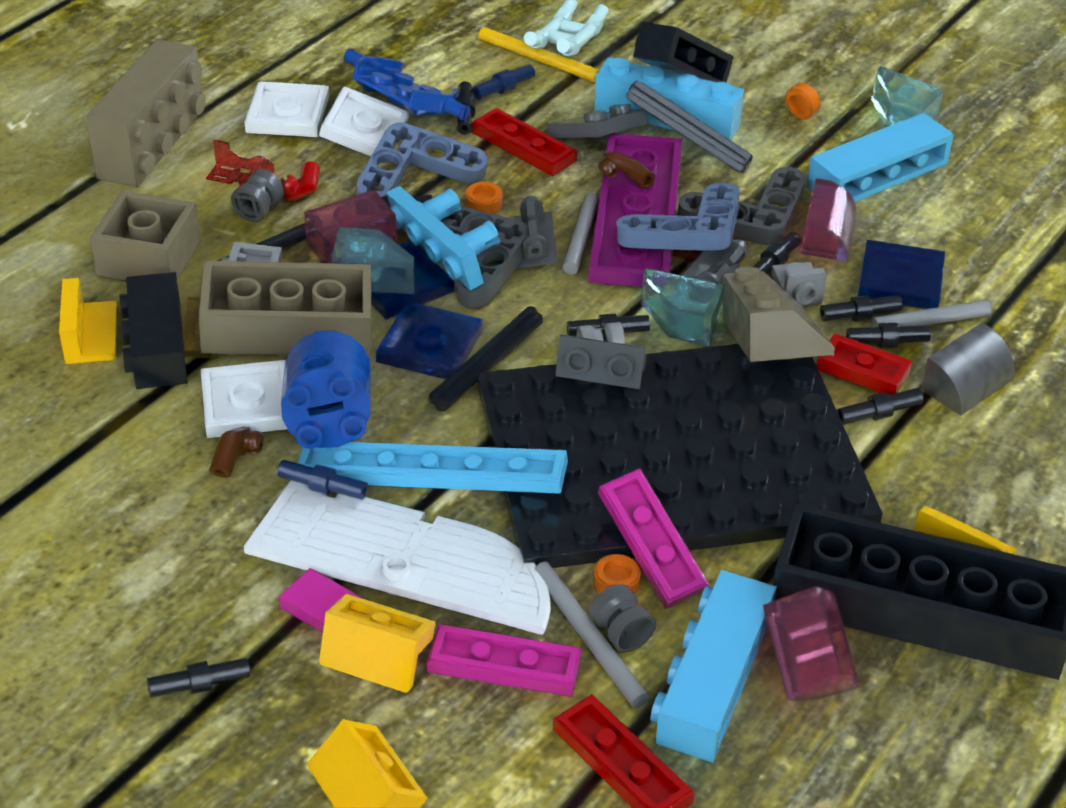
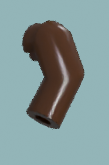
[598,151,655,189]
[209,426,264,478]

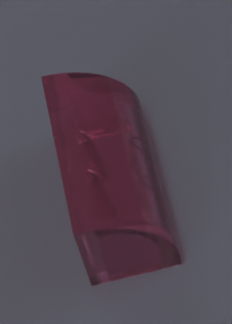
[801,178,857,262]
[762,586,861,701]

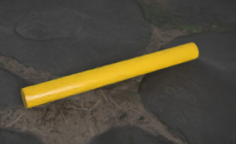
[478,27,599,83]

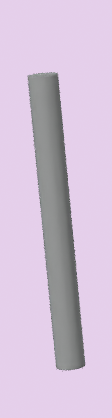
[534,562,649,708]

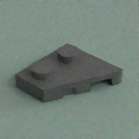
[547,104,648,138]

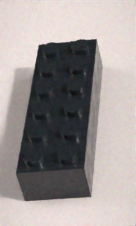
[773,503,1066,680]

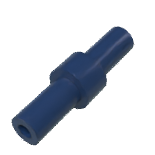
[472,64,535,100]
[277,460,368,500]

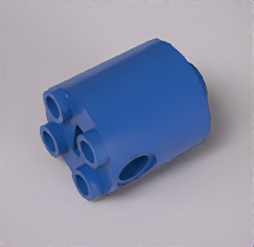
[281,331,371,449]

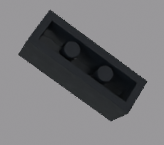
[633,22,734,83]
[120,272,188,389]

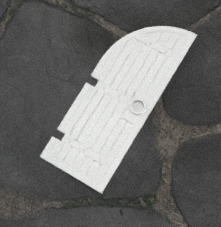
[244,480,551,635]

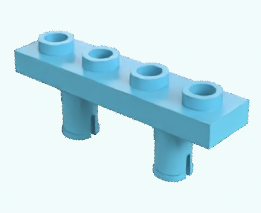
[386,186,500,291]

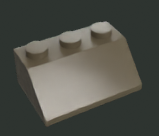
[723,267,834,362]

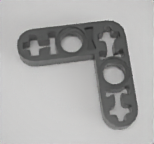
[678,167,806,245]
[441,206,529,308]

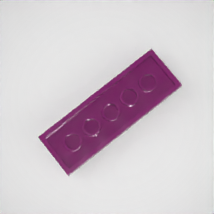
[588,133,682,289]

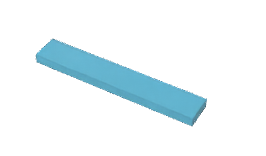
[298,442,568,494]

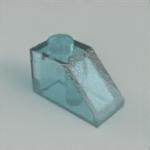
[872,66,943,127]
[331,227,415,294]
[641,268,724,347]

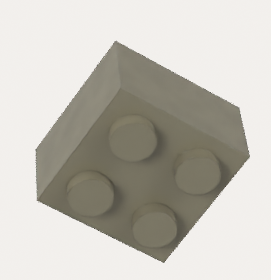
[90,190,201,280]

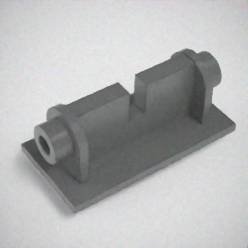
[514,196,557,269]
[678,239,747,310]
[555,334,647,389]

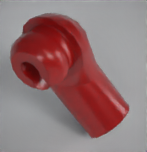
[280,161,320,201]

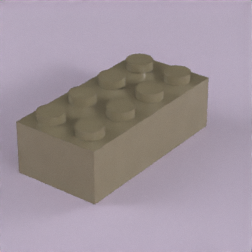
[86,39,206,188]
[199,261,371,356]

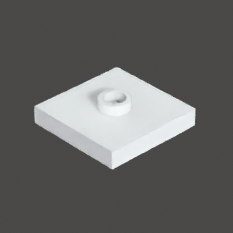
[245,81,329,137]
[319,86,410,163]
[201,360,288,438]

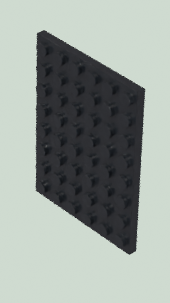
[477,344,883,568]

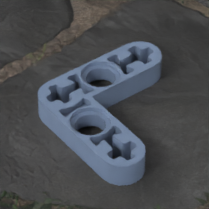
[356,122,488,203]
[616,183,739,251]

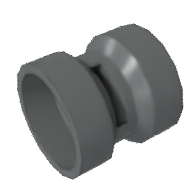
[231,169,284,222]
[590,584,656,653]

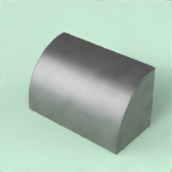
[921,323,1015,416]

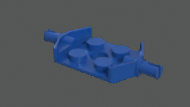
[343,49,470,120]

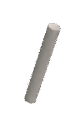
[563,193,599,275]
[872,300,992,327]

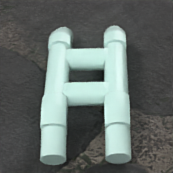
[524,0,609,56]

